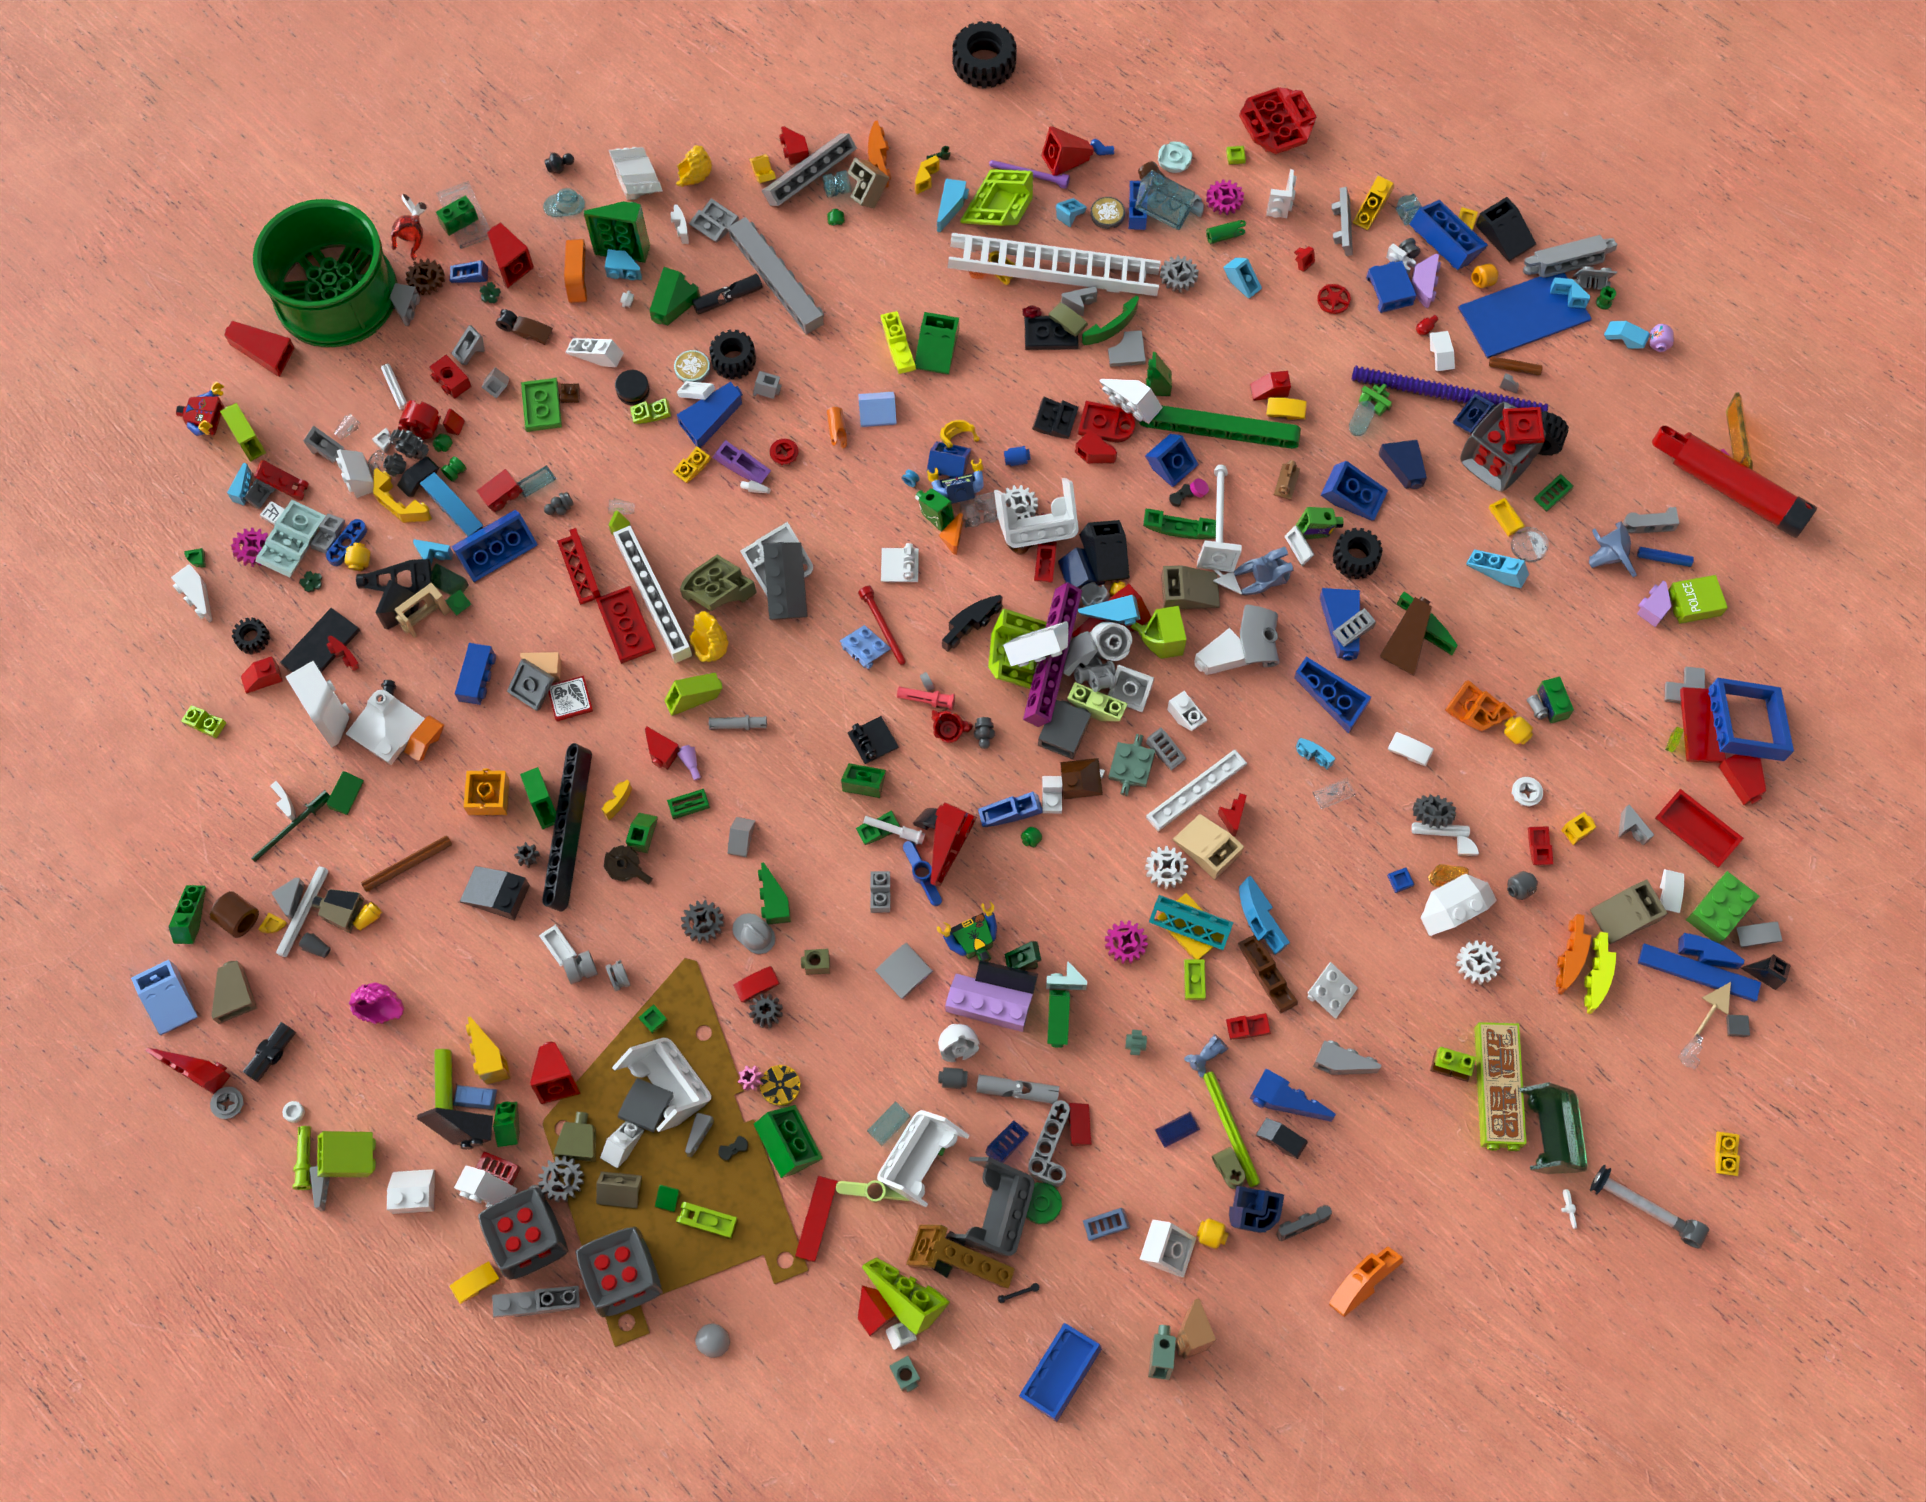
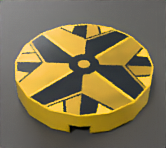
[760,1065,801,1106]

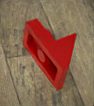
[1218,793,1247,837]

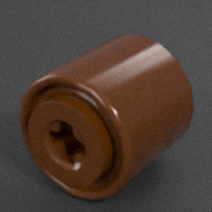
[210,891,259,938]

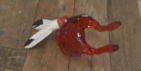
[391,194,427,260]

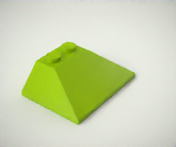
[960,169,1033,226]
[988,609,1047,689]

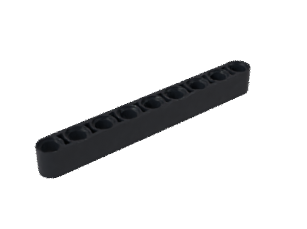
[542,743,592,912]

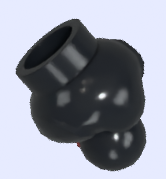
[544,152,574,173]

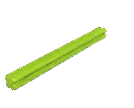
[1203,1071,1260,1187]

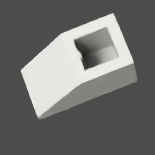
[1167,691,1207,731]
[600,1121,644,1168]

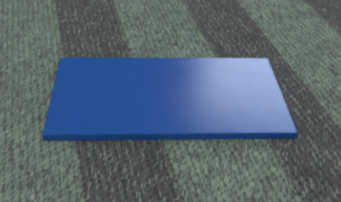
[1458,273,1592,358]

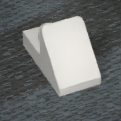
[1042,776,1062,814]

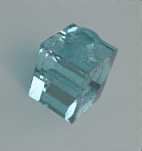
[1396,194,1422,225]

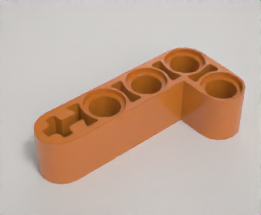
[564,239,587,303]

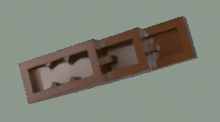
[1238,935,1298,1014]

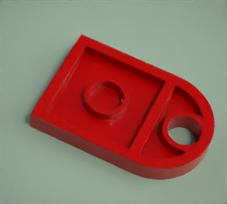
[1078,401,1135,443]

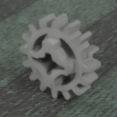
[1160,255,1199,292]
[538,1156,584,1202]

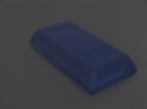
[1155,1111,1200,1148]

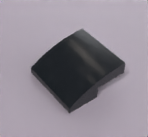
[1032,396,1079,439]

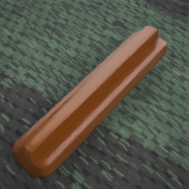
[1489,356,1543,375]

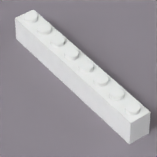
[613,526,692,664]

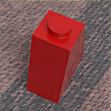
[1719,754,1766,805]

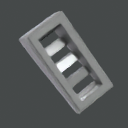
[1333,608,1376,647]
[1146,728,1186,771]
[685,1113,714,1157]
[310,1166,330,1212]

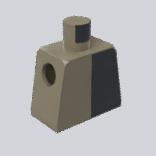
[312,889,365,933]

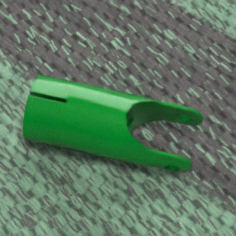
[1206,220,1246,244]

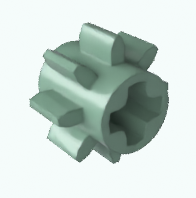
[1125,1029,1147,1055]

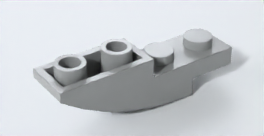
[492,1286,580,1318]

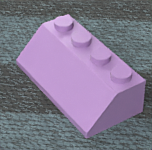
[945,973,1033,1032]

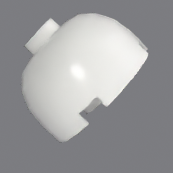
[938,1024,979,1062]

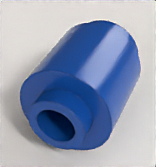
[1004,446,1031,466]

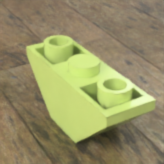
[1067,682,1128,721]

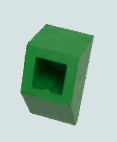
[626,813,658,854]
[493,1101,520,1147]

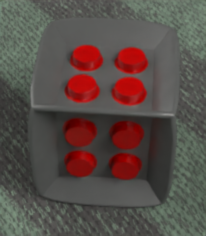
[1460,402,1546,492]
[478,1187,568,1280]
[575,1227,663,1317]

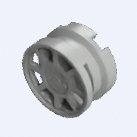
[606,960,631,992]

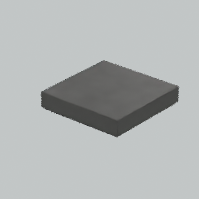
[507,658,554,711]

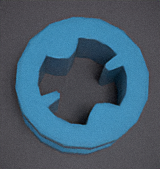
[901,469,920,487]

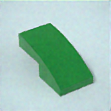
[856,811,901,845]

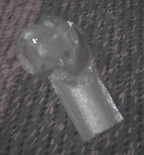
[368,450,385,477]

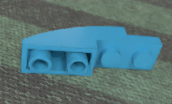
[1239,876,1290,955]

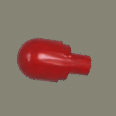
[1416,315,1439,336]

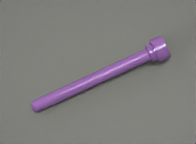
[989,160,1070,189]

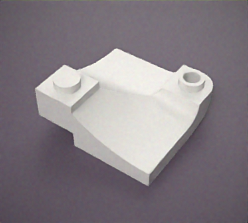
[740,522,813,596]
[346,690,425,765]

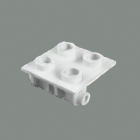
[881,543,919,582]
[1307,962,1358,1019]

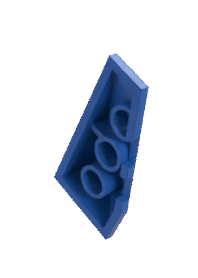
[1250,1068,1336,1122]

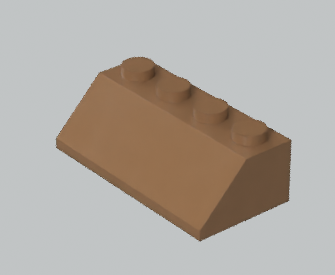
[1175,1298,1216,1359]

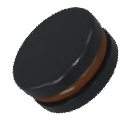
[615,370,650,405]

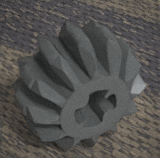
[749,994,783,1028]

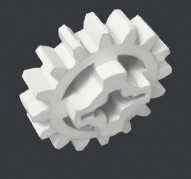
[1004,485,1038,519]
[1145,846,1188,889]
[1456,940,1501,985]

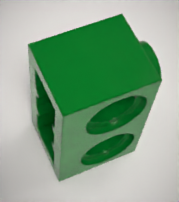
[436,195,479,236]

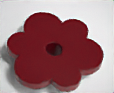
[1022,305,1042,318]

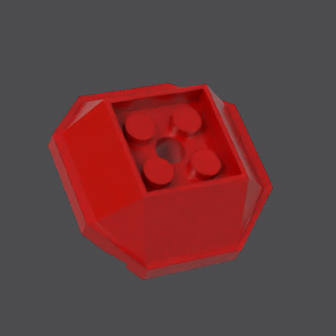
[1239,87,1317,154]

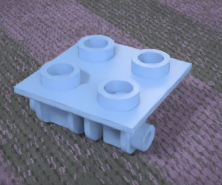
[840,625,891,669]

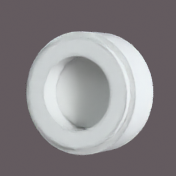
[282,1101,305,1123]

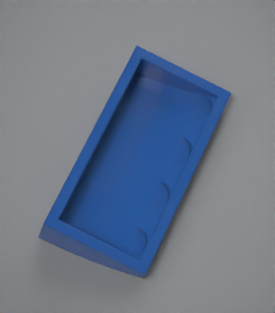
[1019,1323,1102,1422]

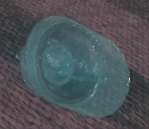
[543,188,585,217]

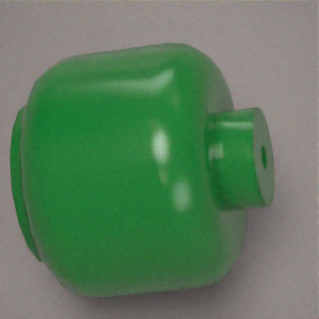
[827,209,845,226]
[432,433,453,452]
[1021,827,1042,847]

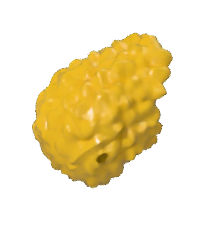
[676,145,712,187]
[689,611,729,662]

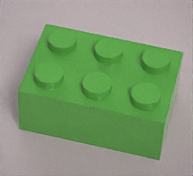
[1686,871,1760,944]

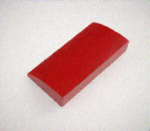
[1655,789,1744,868]

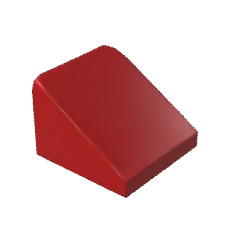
[443,408,465,435]

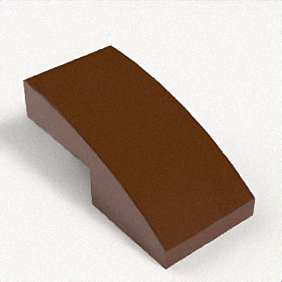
[511,316,553,345]

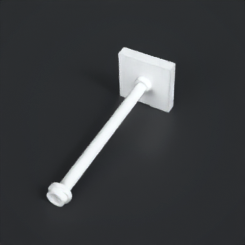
[1197,465,1242,572]

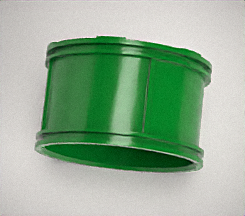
[253,199,398,347]

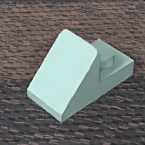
[1046,962,1087,990]

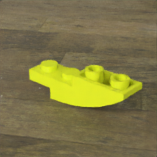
[880,311,916,374]
[1584,932,1616,1014]

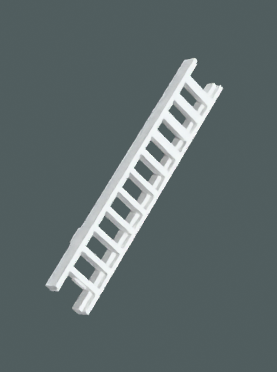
[948,233,1161,296]

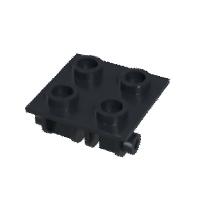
[847,716,899,764]

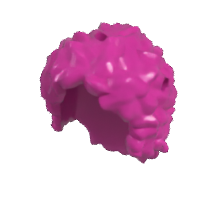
[348,982,404,1024]

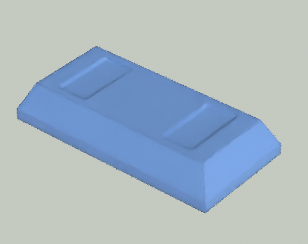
[453,1085,497,1110]

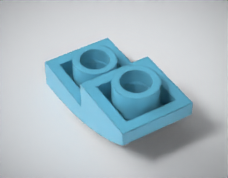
[1296,738,1336,770]

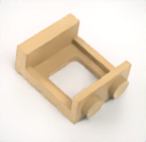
[395,583,451,638]

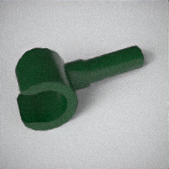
[926,146,951,160]

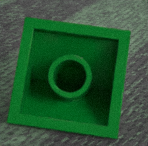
[841,763,886,798]

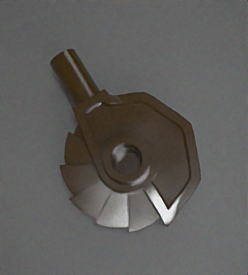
[604,845,653,885]

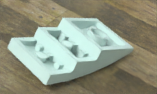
[255,500,326,577]

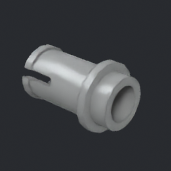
[1526,694,1548,720]

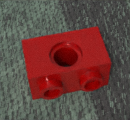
[429,354,472,399]

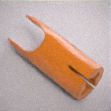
[827,407,847,448]

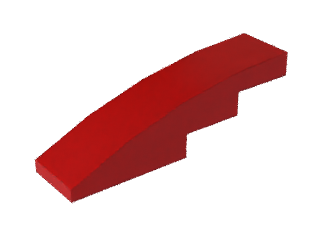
[1034,513,1057,583]

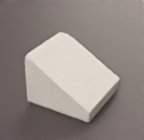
[886,1322,917,1350]

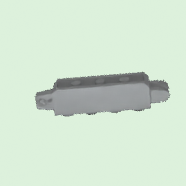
[1523,235,1617,278]

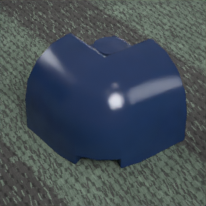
[1229,1186,1284,1232]

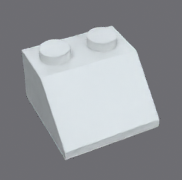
[387,1169,435,1214]
[1140,1220,1196,1278]

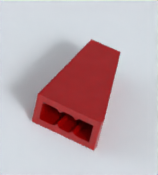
[224,321,295,377]

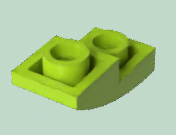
[630,398,671,424]
[181,705,227,739]

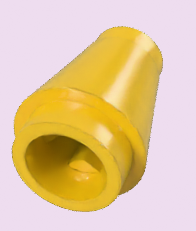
[352,902,382,931]

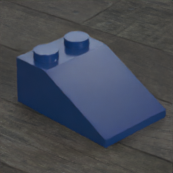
[1320,461,1388,521]

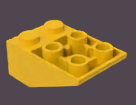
[466,1016,511,1085]

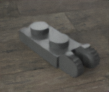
[1276,1205,1332,1241]

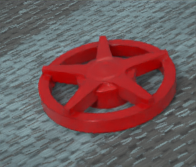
[1317,284,1351,314]

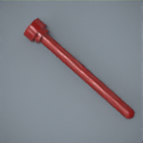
[858,586,906,665]

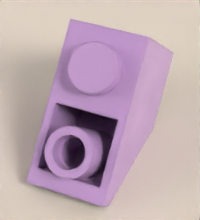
[1637,581,1672,627]

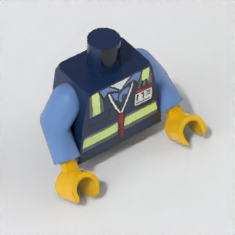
[927,458,984,504]

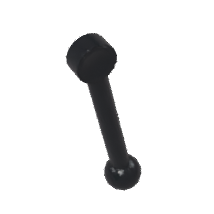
[998,1283,1039,1303]

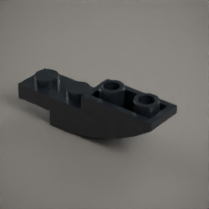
[942,595,1003,652]

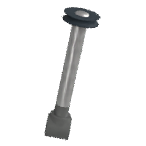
[1590,1165,1710,1249]

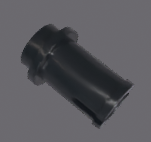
[380,680,397,702]

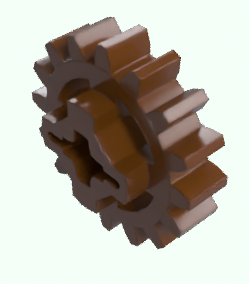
[406,258,445,295]

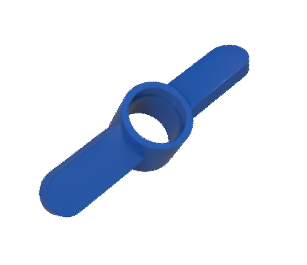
[903,841,942,906]

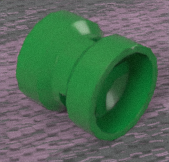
[441,456,467,482]

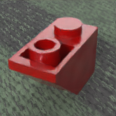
[779,126,809,165]
[1075,430,1117,464]

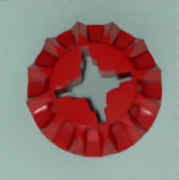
[770,438,799,466]

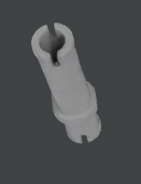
[709,715,767,730]

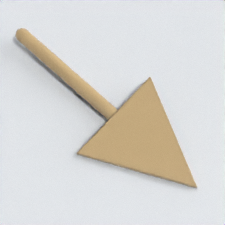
[1694,982,1731,1038]

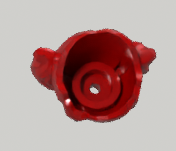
[931,710,973,743]

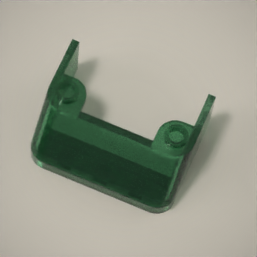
[1519,1082,1587,1174]

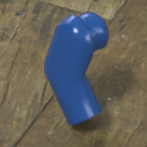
[1090,139,1114,156]

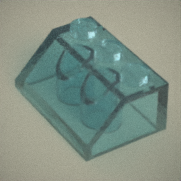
[1135,170,1196,230]

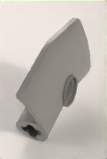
[1240,605,1280,668]

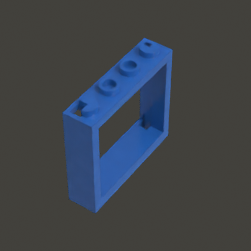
[1708,678,1794,761]

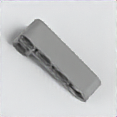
[1028,1100,1070,1187]

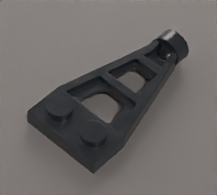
[356,559,432,594]

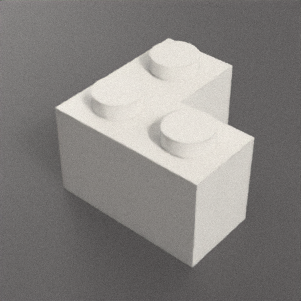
[454,1165,517,1208]

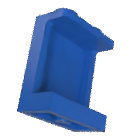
[1366,261,1416,313]

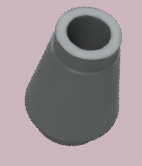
[299,932,331,958]

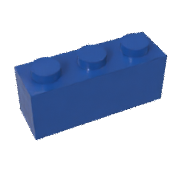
[455,643,496,705]

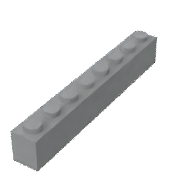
[728,217,824,335]

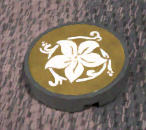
[1090,197,1125,229]

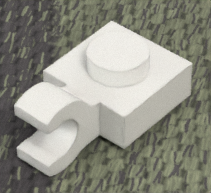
[1386,243,1416,274]

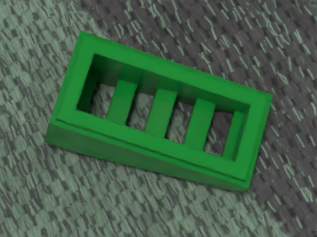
[1534,473,1574,512]

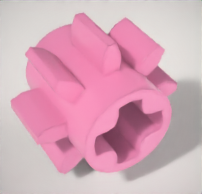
[738,1066,764,1091]

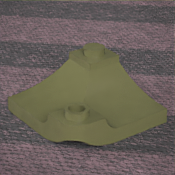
[680,554,757,611]

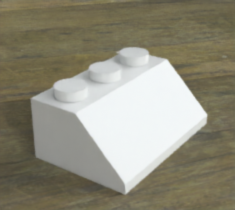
[1003,621,1068,667]

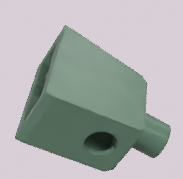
[1148,1325,1176,1380]

